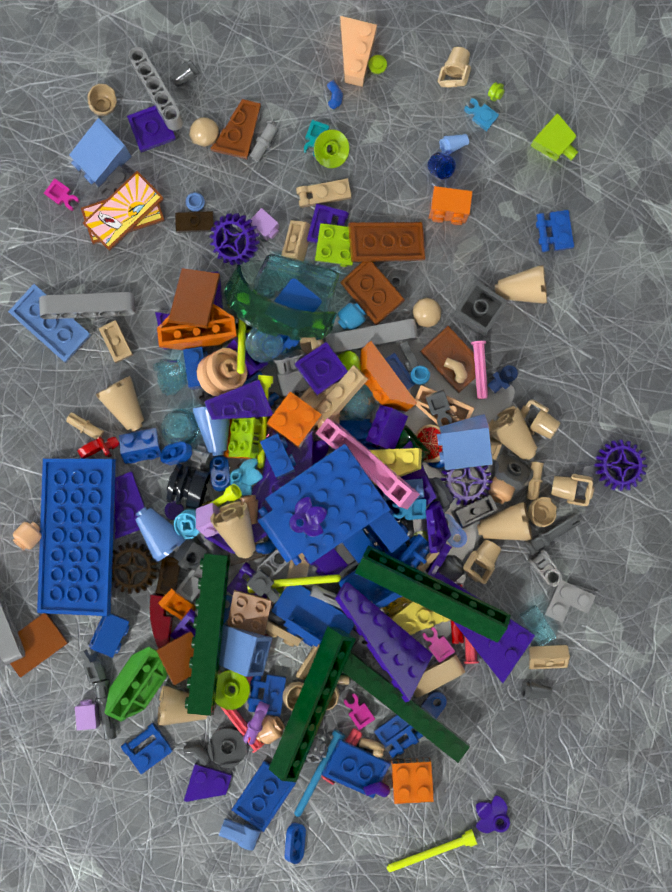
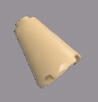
[495,265,547,304]
[96,376,144,431]
[488,406,537,459]
[210,501,256,558]
[477,502,532,541]
[158,686,207,726]

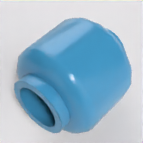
[338,303,366,330]

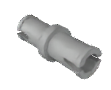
[249,123,278,162]

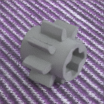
[188,445,212,470]
[306,738,328,763]

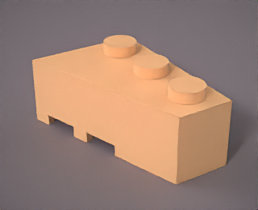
[340,16,377,87]
[415,385,474,426]

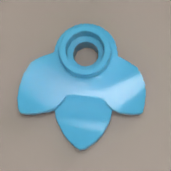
[230,458,263,496]

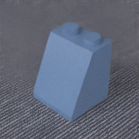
[69,118,131,187]
[437,414,492,470]
[219,625,273,677]

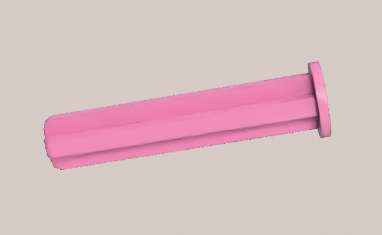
[471,341,488,399]

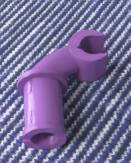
[243,701,270,745]

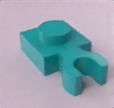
[304,120,330,156]

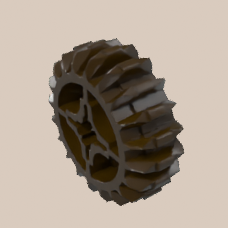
[112,542,159,594]

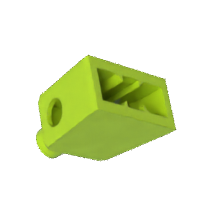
[530,113,579,161]

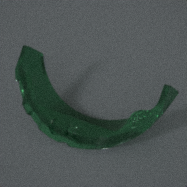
[224,265,337,341]

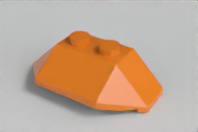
[157,304,237,350]
[360,341,417,412]

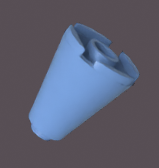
[193,406,230,456]
[135,507,186,562]

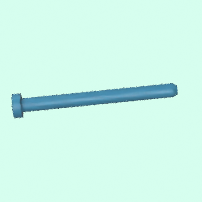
[294,729,346,817]

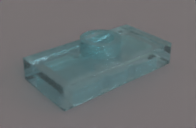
[519,604,556,646]

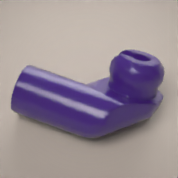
[363,781,390,797]

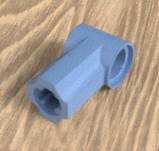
[219,818,261,850]

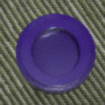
[164,501,184,520]

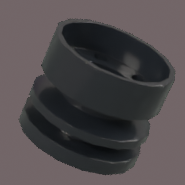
[166,463,210,509]

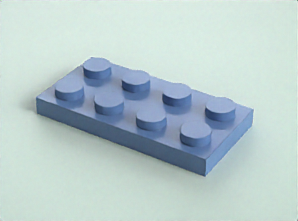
[8,284,91,363]

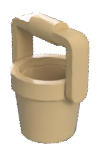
[438,47,471,88]
[521,399,561,439]
[551,474,594,506]
[463,540,501,584]

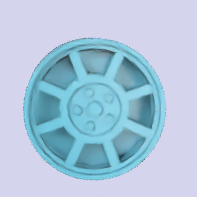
[174,508,200,539]

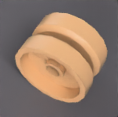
[197,348,247,396]

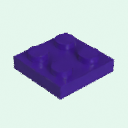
[127,103,176,153]
[294,342,348,396]

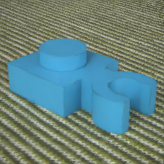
[464,98,499,132]
[392,498,426,520]

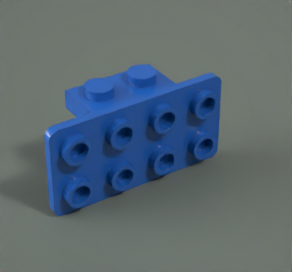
[247,278,322,359]
[339,543,408,609]
[272,585,355,647]

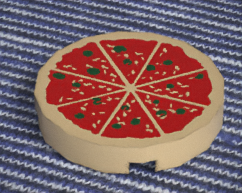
[415,424,443,463]

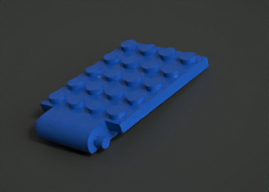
[257,443,391,565]

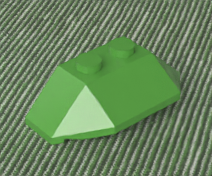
[104,647,167,722]

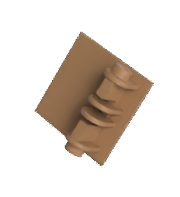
[227,590,273,635]

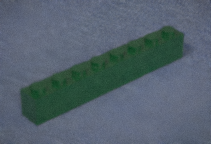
[355,545,511,643]
[185,554,230,716]
[269,626,356,782]
[342,652,470,763]

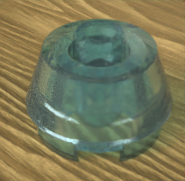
[245,324,283,362]
[153,359,187,396]
[340,389,376,421]
[161,409,199,444]

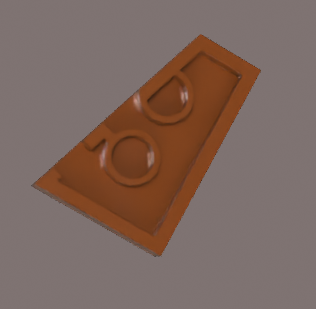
[211,99,261,160]

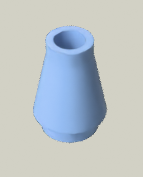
[439,134,469,155]

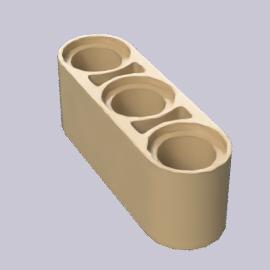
[414,654,465,698]

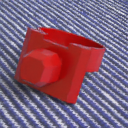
[77,437,120,459]

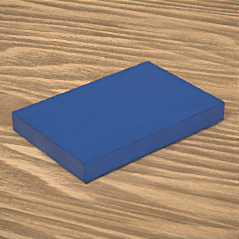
[322,739,391,798]
[231,760,296,832]

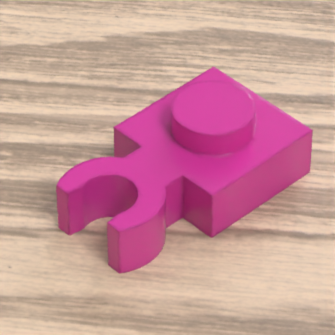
[44,179,80,211]
[422,627,455,663]
[344,693,375,730]

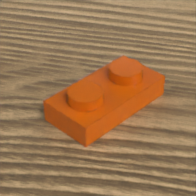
[159,589,196,620]

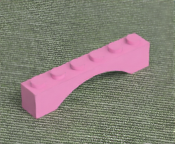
[316,418,420,510]

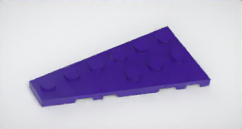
[435,571,535,683]
[335,582,433,702]

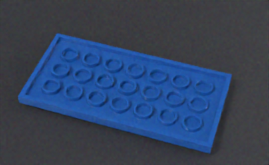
[37,459,116,616]

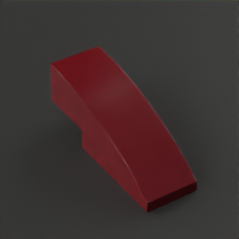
[150,594,174,648]

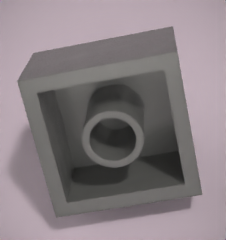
[452,280,508,336]

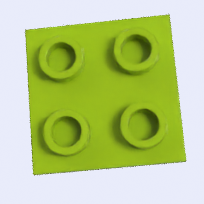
[315,223,353,267]
[228,418,262,459]

